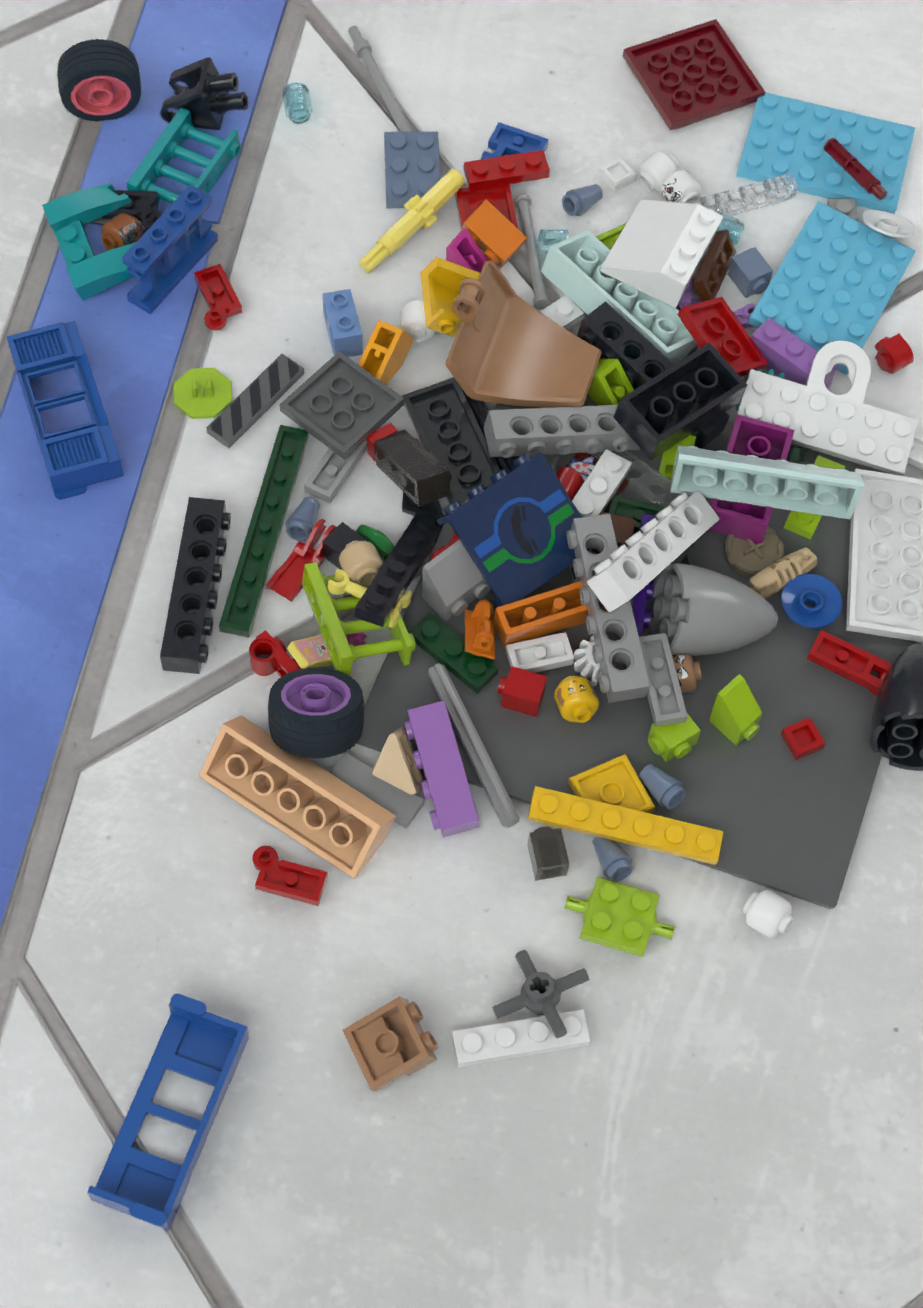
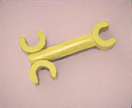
[327,569,412,628]

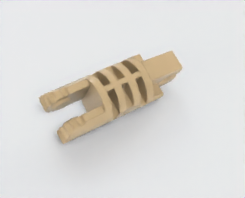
[749,547,818,598]

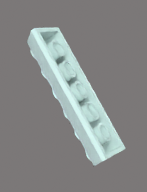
[541,230,697,365]
[670,446,864,519]

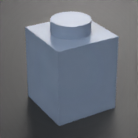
[728,247,773,298]

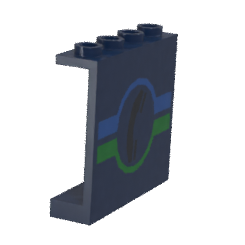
[437,452,593,611]

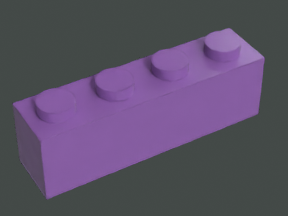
[404,700,480,838]

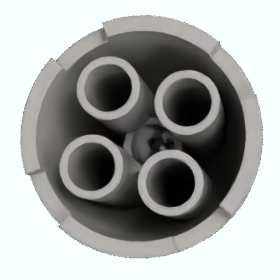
[649,563,778,656]

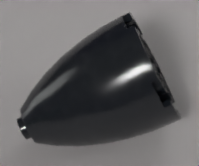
[870,643,923,771]

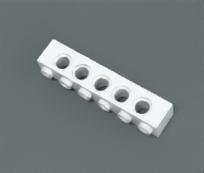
[587,490,720,613]

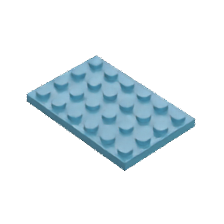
[736,92,915,214]
[747,201,916,375]

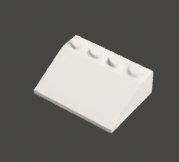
[600,200,723,308]

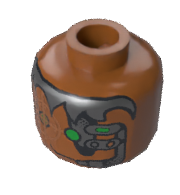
[101,213,143,251]

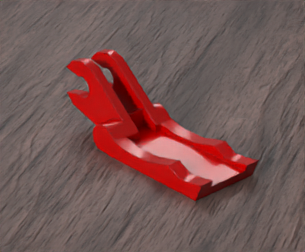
[265,518,336,602]

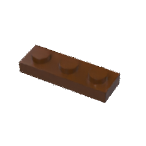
[693,230,736,302]

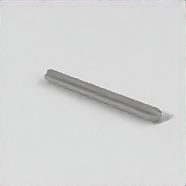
[428,663,519,828]

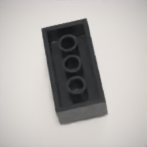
[613,342,748,460]

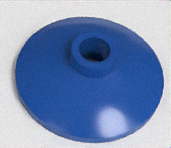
[781,574,842,629]

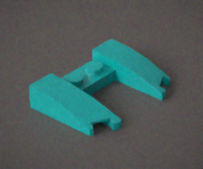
[42,183,135,301]

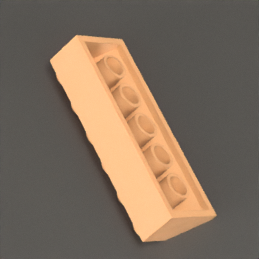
[199,716,396,878]

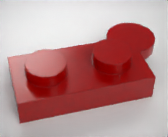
[194,264,242,331]
[252,846,328,906]

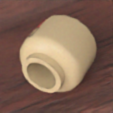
[339,541,383,587]

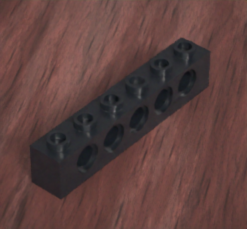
[577,301,730,449]
[160,497,231,674]

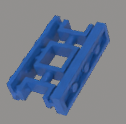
[122,185,218,314]

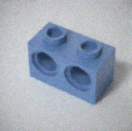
[322,289,363,357]

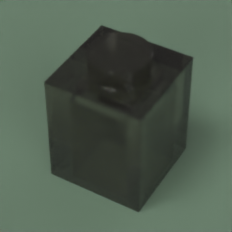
[527,826,569,881]

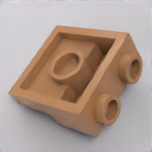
[343,996,438,1091]

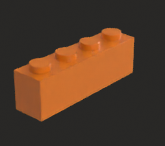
[493,581,608,649]

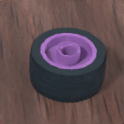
[268,667,364,759]

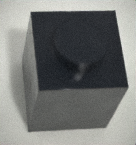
[322,522,369,570]

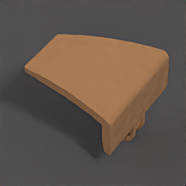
[445,260,602,408]

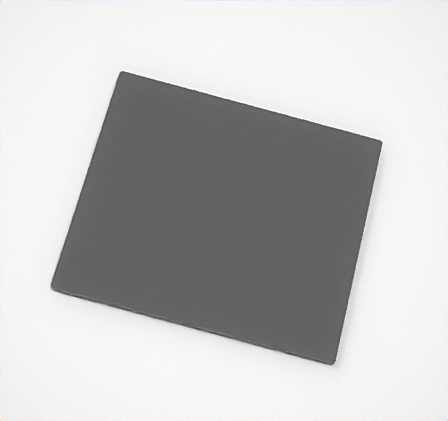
[357,394,916,909]

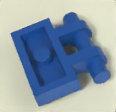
[481,122,548,159]

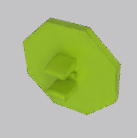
[174,368,232,419]

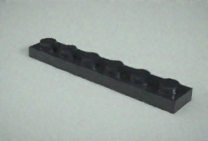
[354,514,444,627]

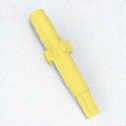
[358,169,465,273]

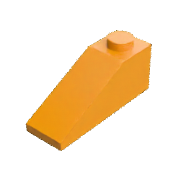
[358,320,414,385]

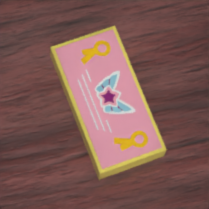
[287,635,333,669]

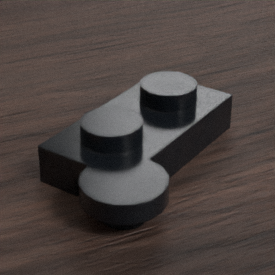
[102,190,162,230]

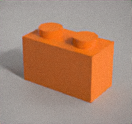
[461,199,527,268]

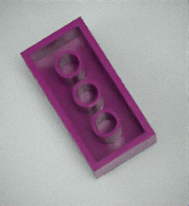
[708,414,795,544]

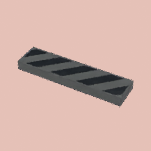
[206,354,304,448]

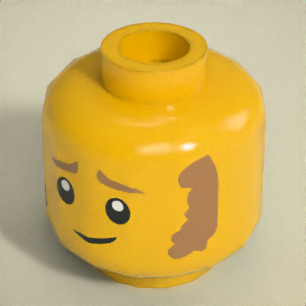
[554,676,599,723]

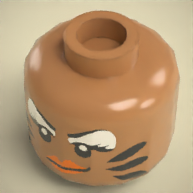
[672,654,702,694]

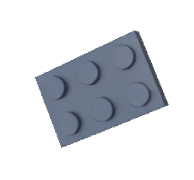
[384,131,440,208]

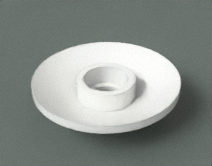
[862,210,916,238]

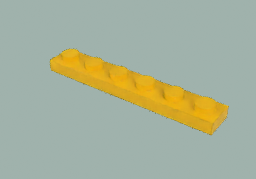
[527,786,724,865]

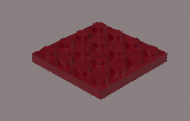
[623,19,765,131]

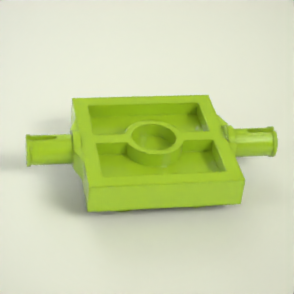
[564,877,675,957]

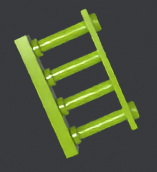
[302,562,415,676]

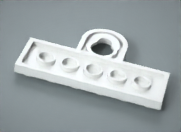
[733,341,919,476]

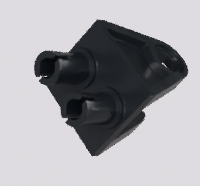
[160,57,248,130]

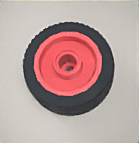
[57,39,141,122]

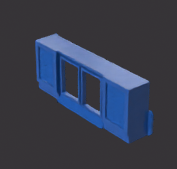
[7,321,124,500]
[87,994,249,1230]

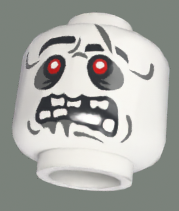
[661,170,702,204]

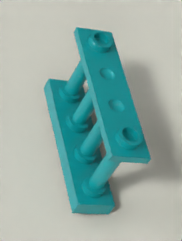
[127,108,241,204]

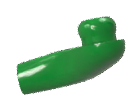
[356,524,395,564]

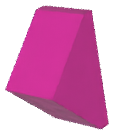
[446,229,489,273]

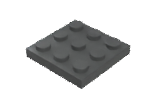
[279,351,404,460]

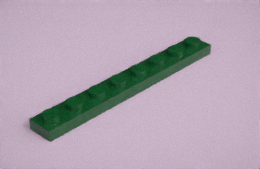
[219,425,309,638]

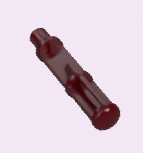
[823,138,887,200]

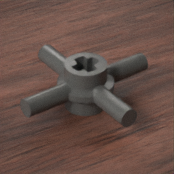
[492,950,589,1038]

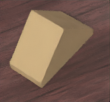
[372,727,424,795]

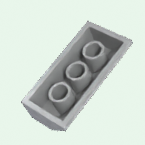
[421,540,491,622]

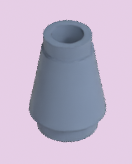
[562,184,603,216]
[286,497,320,541]
[639,764,686,809]
[592,836,633,882]

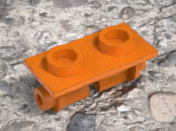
[464,599,495,659]

